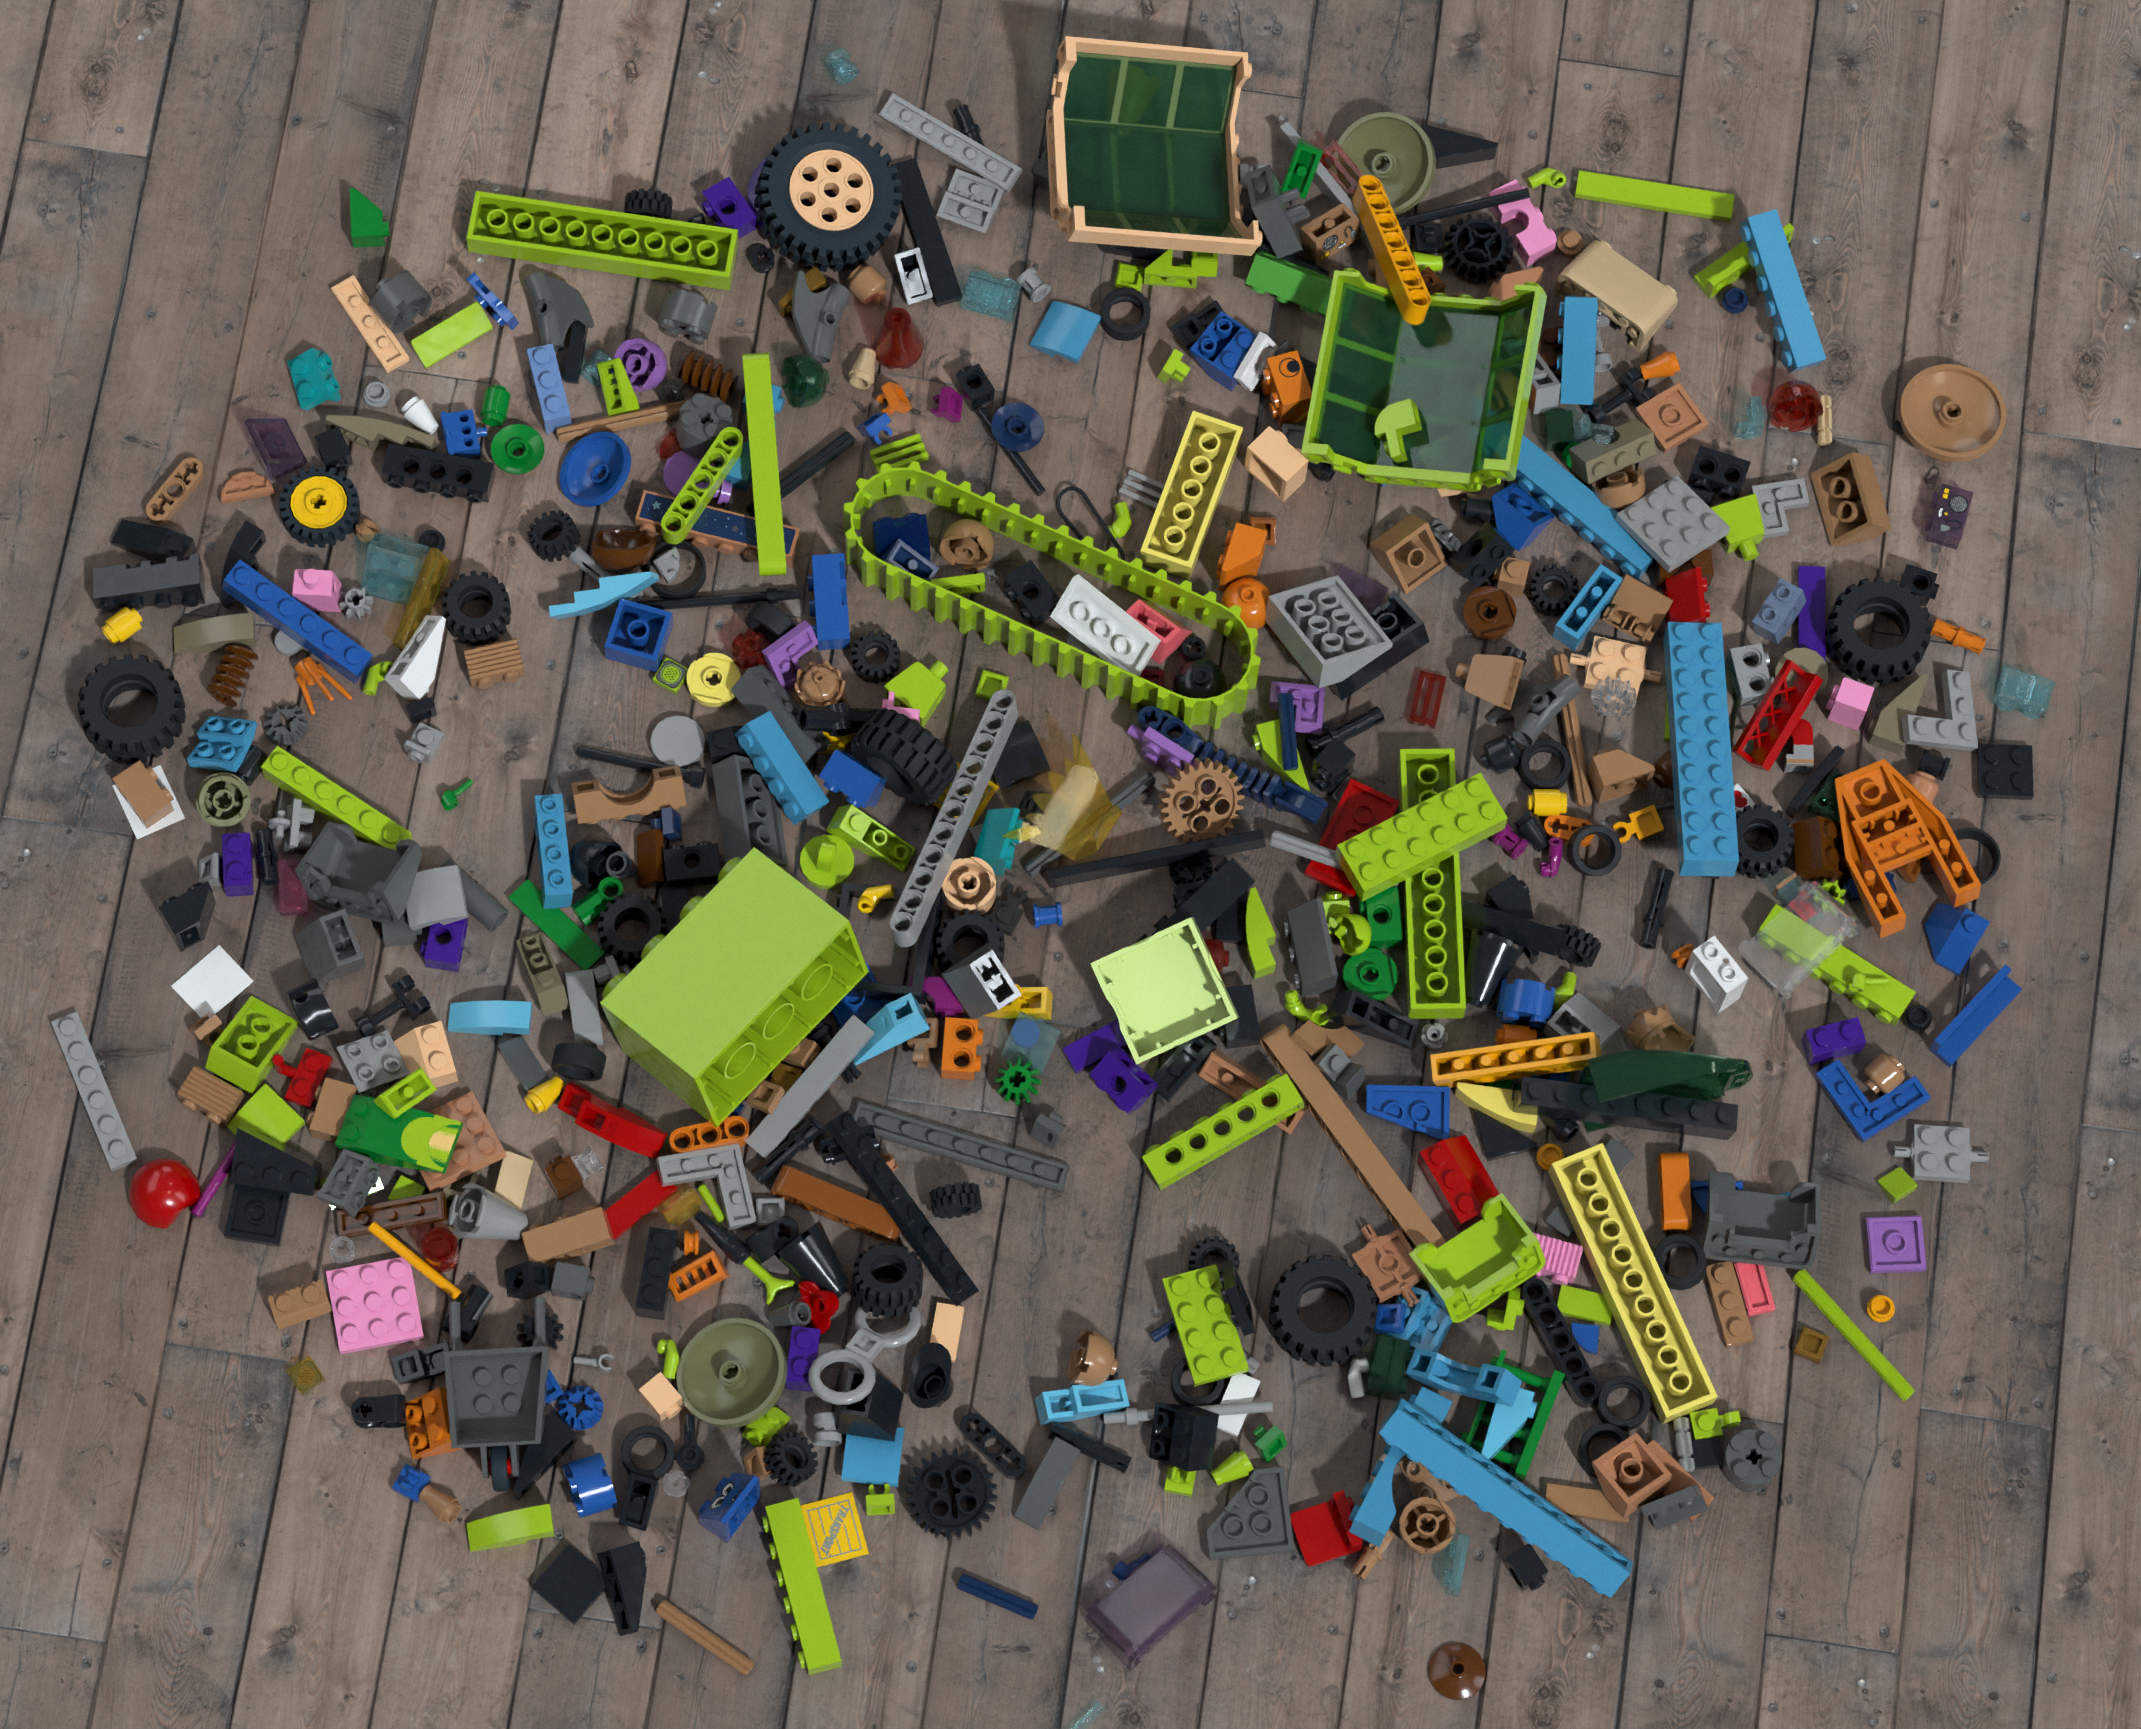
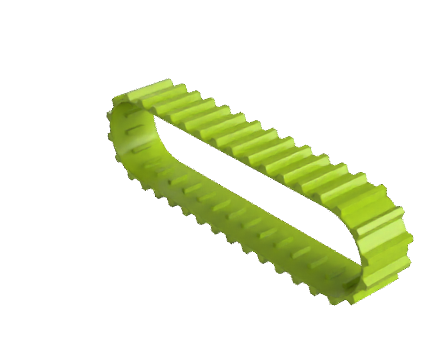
[843,461,1261,730]

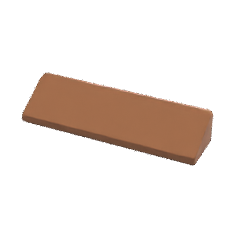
[1198,1049,1308,1134]

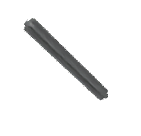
[1024,770,1156,878]

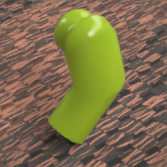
[1526,168,1567,189]
[362,661,394,696]

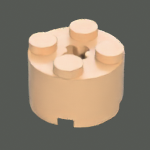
[941,857,996,916]

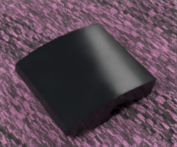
[982,720,1050,790]

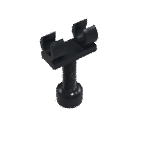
[1585,367,1658,427]
[354,975,431,1038]

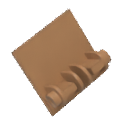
[1602,574,1674,646]
[1399,1458,1466,1503]

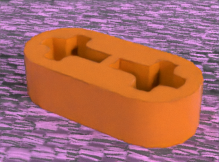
[1543,815,1595,847]

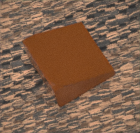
[1249,515,1277,545]

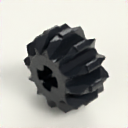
[516,1308,564,1351]

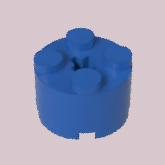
[1496,979,1556,1030]
[562,1452,617,1518]

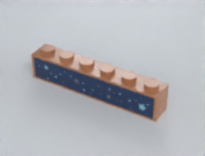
[635,490,800,568]

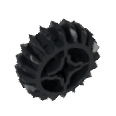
[1442,213,1514,284]

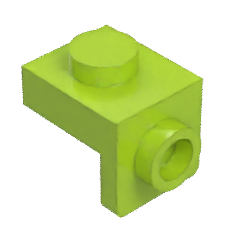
[1319,891,1350,934]
[1486,1287,1525,1331]
[742,1405,791,1448]

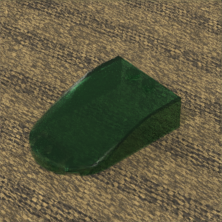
[1578,1050,1753,1133]

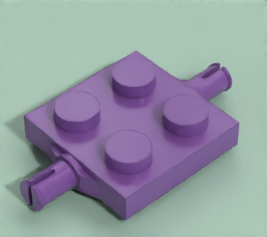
[1127,724,1206,783]

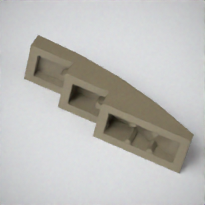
[325,415,437,452]

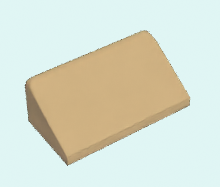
[494,1151,534,1211]

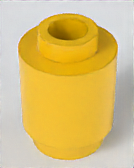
[101,606,143,645]
[1527,789,1567,816]

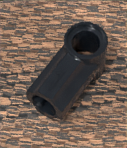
[442,1284,493,1344]

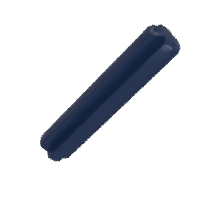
[1278,692,1298,771]
[957,1574,1038,1620]

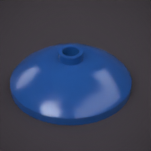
[560,432,631,507]

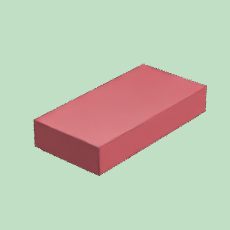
[1733,1262,1776,1317]

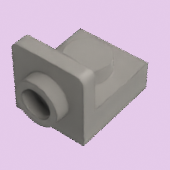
[404,722,445,764]

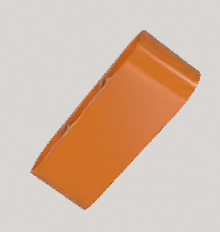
[669,1116,749,1155]
[1658,1152,1692,1231]

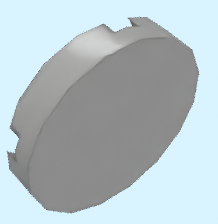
[651,715,705,769]

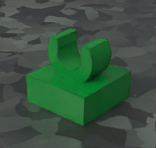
[1252,1425,1288,1464]

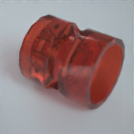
[421,1227,460,1273]

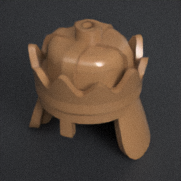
[792,660,847,707]
[1625,1003,1696,1074]

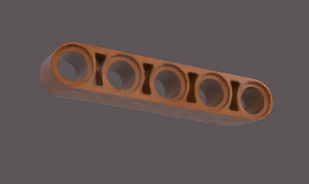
[770,1165,901,1244]

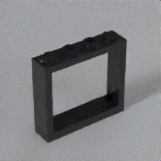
[836,882,945,1005]

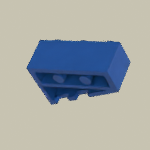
[807,553,850,650]

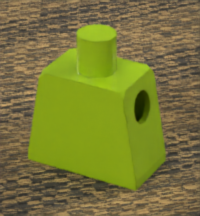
[1711,493,1764,561]
[884,660,949,727]

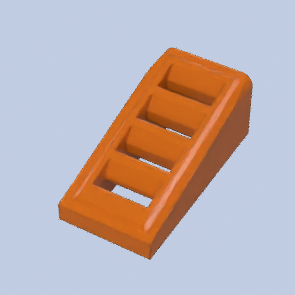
[669,1250,730,1302]

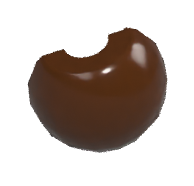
[592,529,656,574]

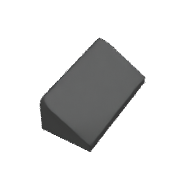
[497,1036,550,1096]

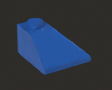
[1492,483,1556,552]

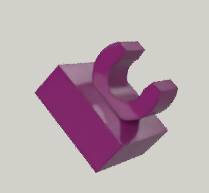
[931,387,963,423]

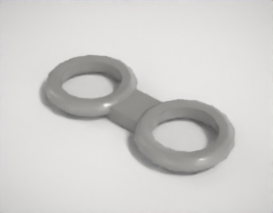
[808,1306,921,1405]

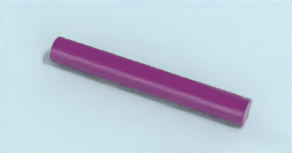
[191,1141,236,1218]

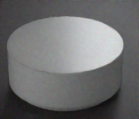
[275,631,302,656]

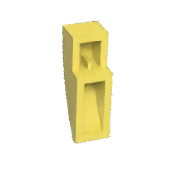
[1455,1082,1538,1133]

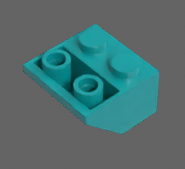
[973,808,1023,877]

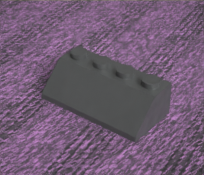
[712,755,788,867]

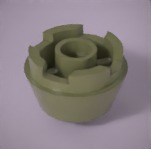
[196,772,251,827]

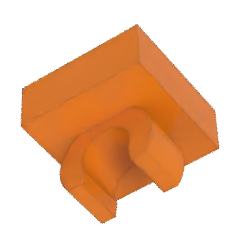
[876,382,912,415]

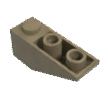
[515,932,570,1017]

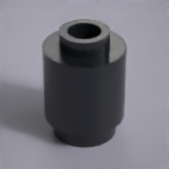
[1459,493,1496,522]
[229,745,268,786]

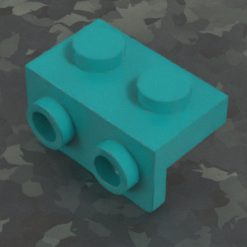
[287,348,341,411]

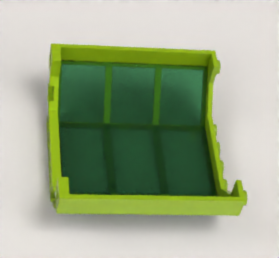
[1301,268,1547,492]

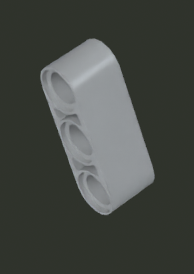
[565,969,604,1047]

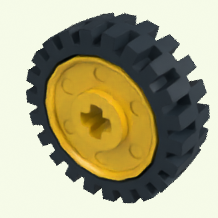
[279,466,360,548]

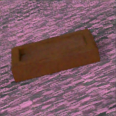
[637,828,664,889]

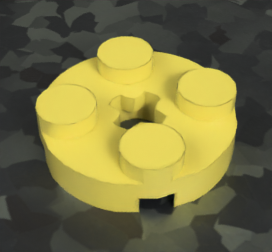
[687,653,741,707]

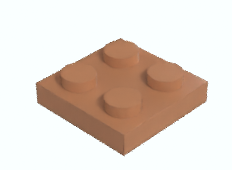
[1634,382,1709,454]

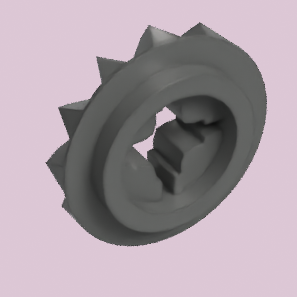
[1428,517,1462,551]
[263,702,308,745]

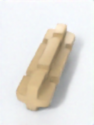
[1816,395,1832,446]

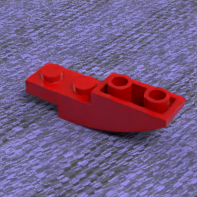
[557,1082,667,1159]

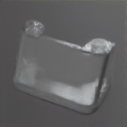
[1736,881,1862,1005]

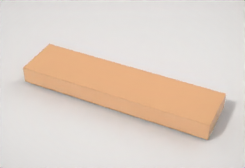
[331,275,409,374]

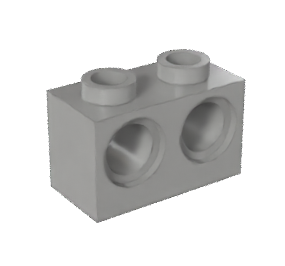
[1726,643,1774,708]

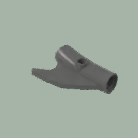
[791,270,851,363]
[524,272,594,352]
[1487,674,1581,747]

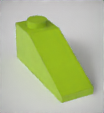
[1251,719,1310,792]

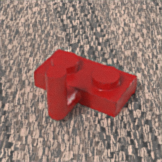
[272,1048,333,1110]

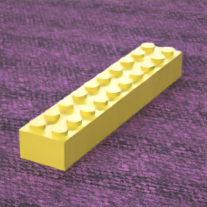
[1548,1143,1718,1424]

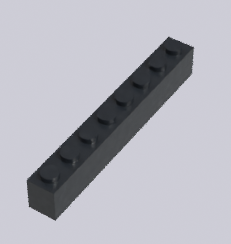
[1513,1076,1738,1140]

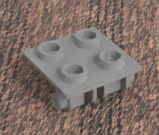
[336,1030,410,1097]

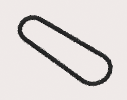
[1056,486,1125,561]

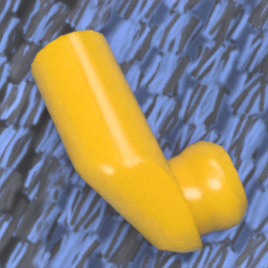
[857,884,895,913]

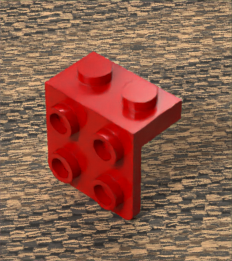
[1290,1490,1364,1567]

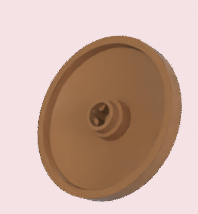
[1899,364,2006,462]

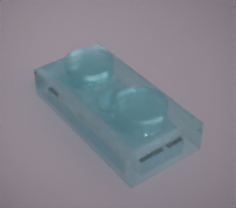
[1443,1534,1470,1597]

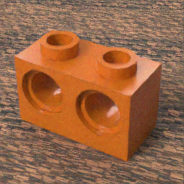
[941,1017,983,1080]

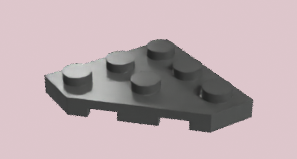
[1206,1466,1295,1561]

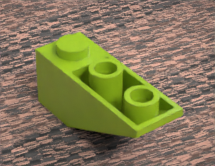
[826,804,916,872]

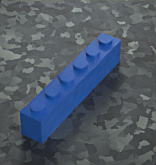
[222,560,373,684]

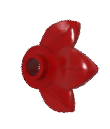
[797,1280,839,1334]

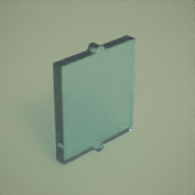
[1001,1011,1062,1074]

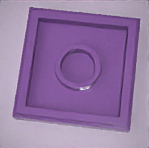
[1865,1215,1927,1274]

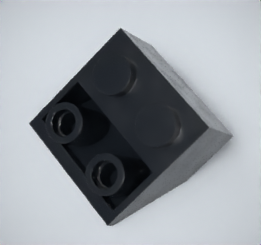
[159,881,216,952]
[838,1368,904,1442]
[1149,1402,1219,1472]

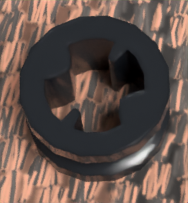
[751,247,775,273]
[1181,636,1206,662]

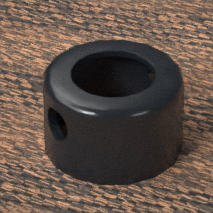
[286,978,339,1041]

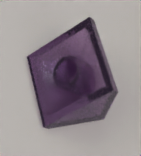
[244,418,307,481]

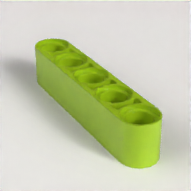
[661,427,743,544]

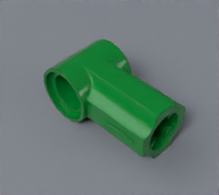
[571,877,625,926]

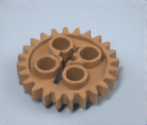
[1157,758,1245,844]

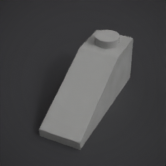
[1503,338,1561,414]

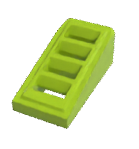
[597,358,640,416]

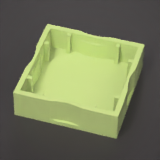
[1090,917,1239,1064]

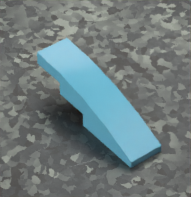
[549,571,659,620]

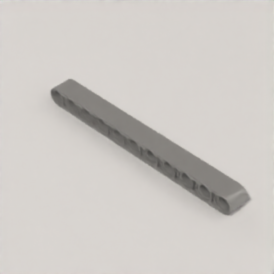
[889,689,1019,947]

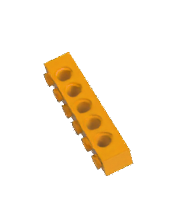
[1430,1032,1602,1088]

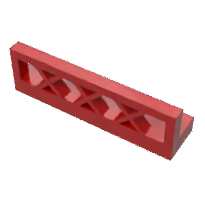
[1732,659,1823,771]

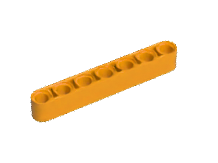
[1352,175,1431,325]

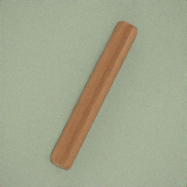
[656,1600,754,1676]

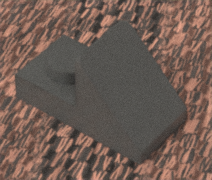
[1313,1043,1366,1101]

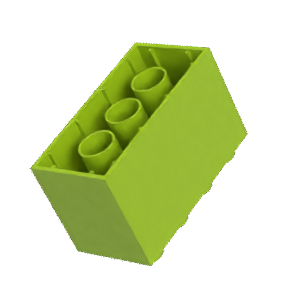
[600,847,869,1128]

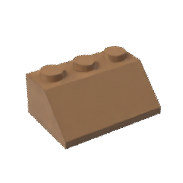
[1810,452,1892,547]

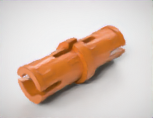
[1930,618,1987,655]

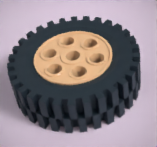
[754,122,902,272]

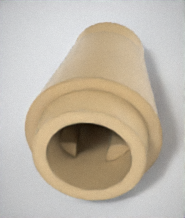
[849,348,876,389]

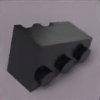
[230,1123,322,1196]

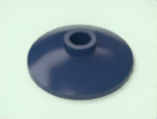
[991,403,1044,452]

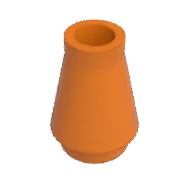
[1639,351,1680,380]

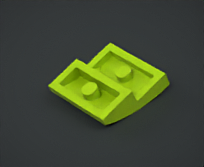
[227,1083,305,1146]

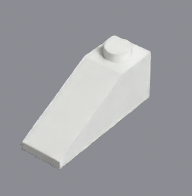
[384,615,446,700]

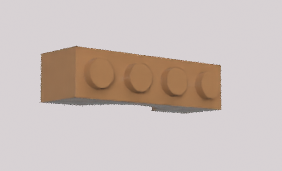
[571,765,687,825]

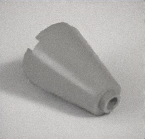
[449,1183,529,1240]

